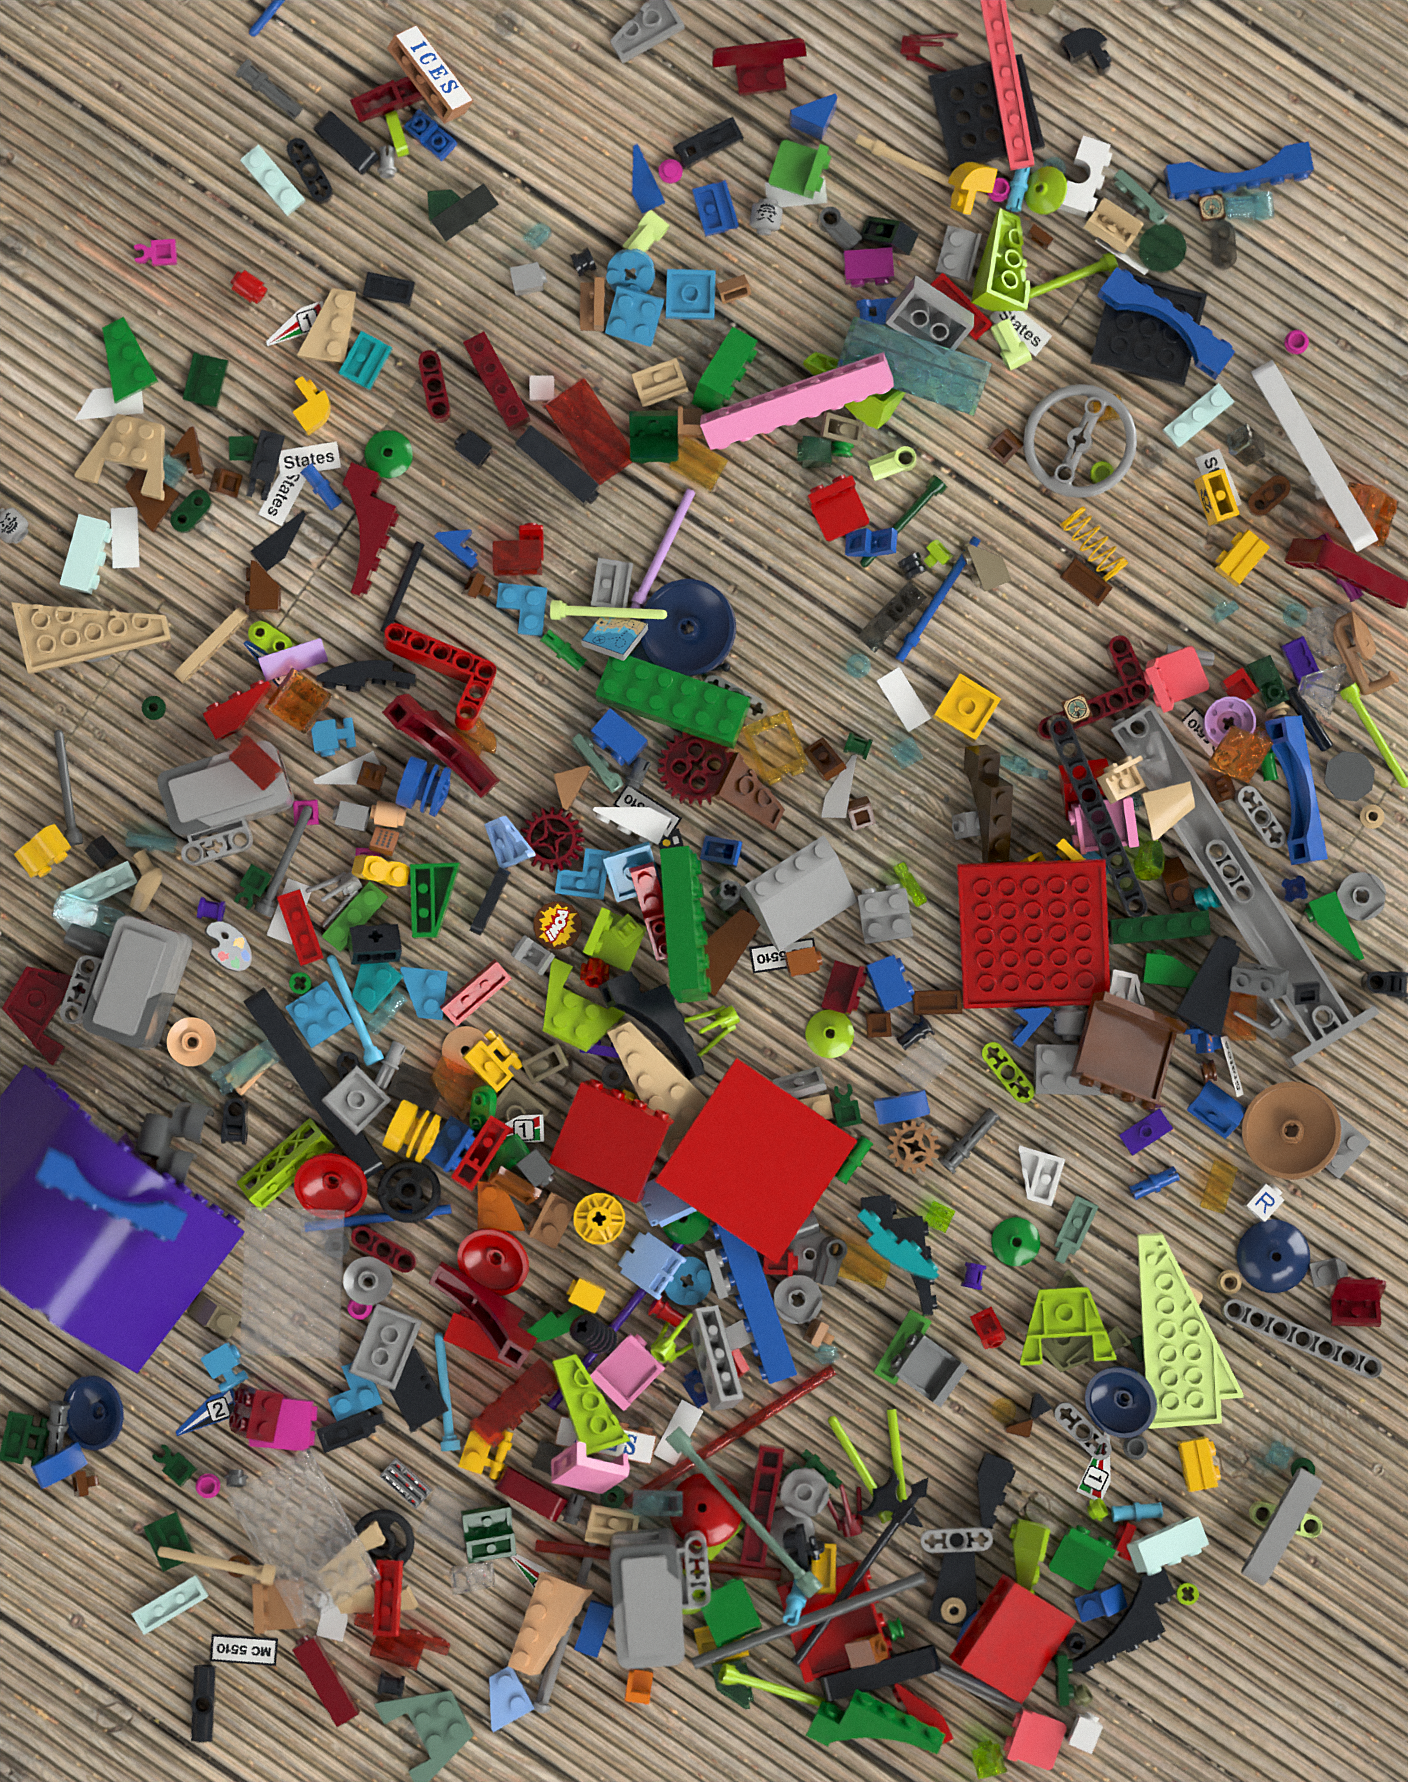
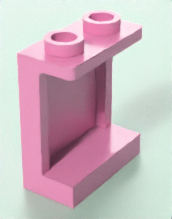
[1068,795,1139,855]
[590,1333,666,1411]
[551,1442,630,1494]

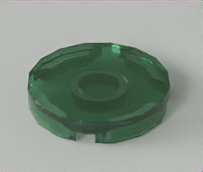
[1138,224,1187,273]

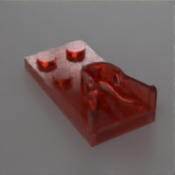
[541,377,633,486]

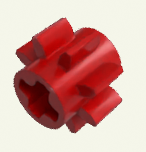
[580,958,610,988]

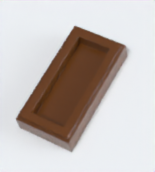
[1059,558,1113,608]
[912,989,962,1015]

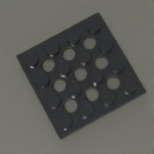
[928,54,1045,171]

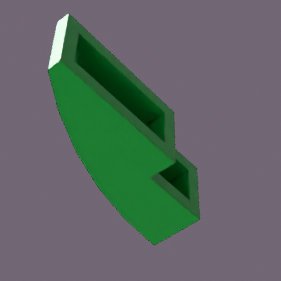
[526,1304,585,1343]

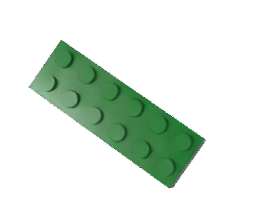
[595,655,751,749]
[660,846,711,1003]

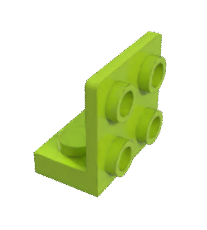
[583,907,647,972]

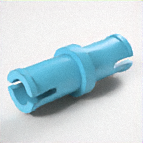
[1006,167,1031,212]
[1111,1502,1163,1522]
[783,1579,806,1626]

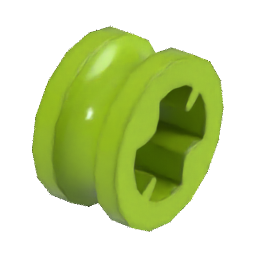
[1176,1582,1199,1605]

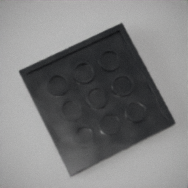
[1090,275,1207,388]

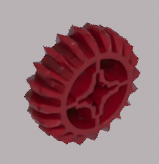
[520,806,585,873]

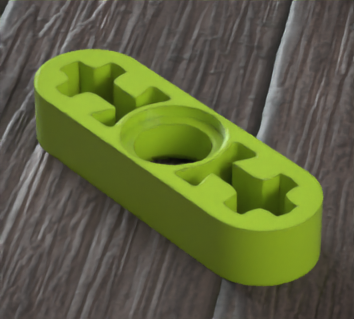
[981,1042,1034,1103]

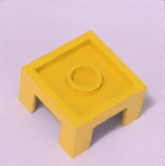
[932,674,1001,743]

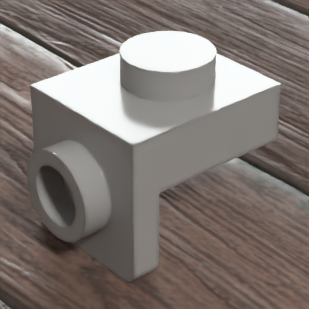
[952,811,981,840]
[511,935,555,976]

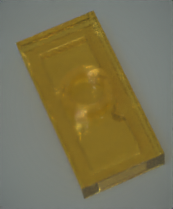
[1199,1160,1238,1214]

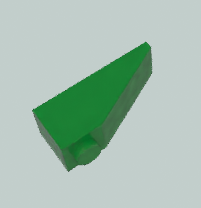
[1304,891,1364,961]
[1141,949,1196,988]

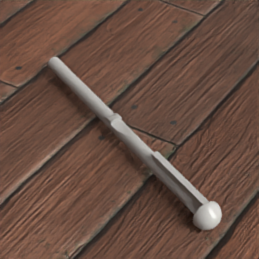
[533,1542,598,1714]

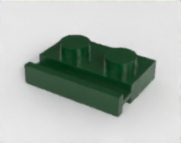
[182,352,229,409]
[143,1511,196,1572]
[1054,1651,1074,1706]

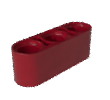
[418,350,451,423]
[351,1226,417,1273]
[494,1466,568,1522]

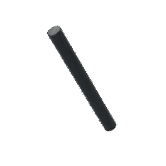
[380,541,425,633]

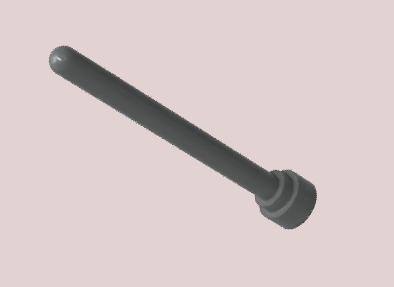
[54,729,83,846]
[254,806,312,917]

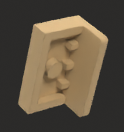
[1084,198,1144,254]
[1097,755,1146,804]

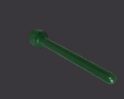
[860,474,948,568]

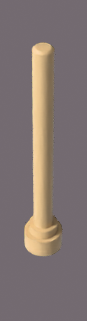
[158,1546,276,1585]

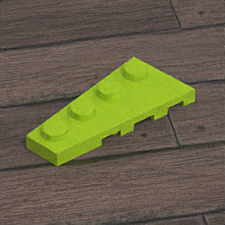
[552,1354,631,1456]

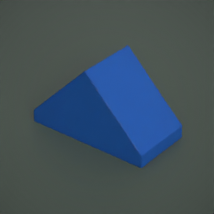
[700,835,742,868]

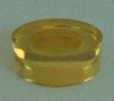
[991,1398,1016,1423]

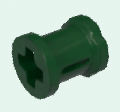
[843,732,873,760]

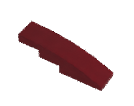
[350,76,425,123]

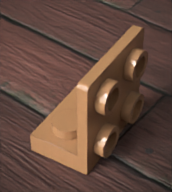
[252,1578,307,1634]

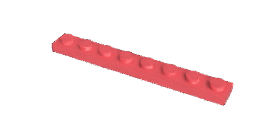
[980,0,1034,170]

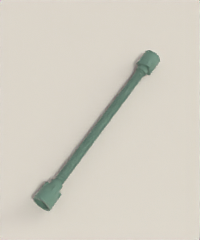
[665,1426,823,1599]

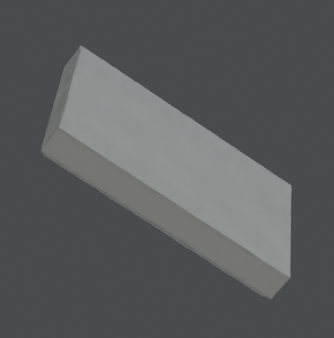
[349,1303,422,1391]

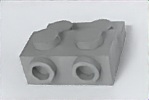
[857,884,913,944]

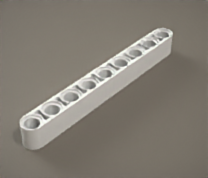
[1251,360,1378,552]

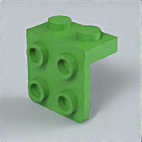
[768,140,832,199]

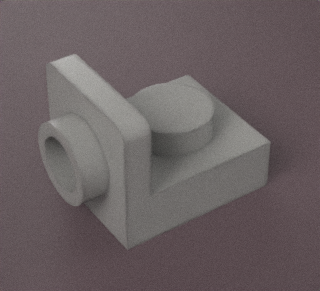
[1309,1257,1348,1288]

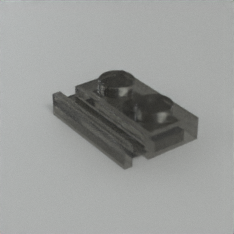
[387,1062,447,1115]

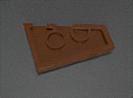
[714,752,785,831]

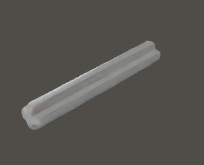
[932,1662,1023,1714]

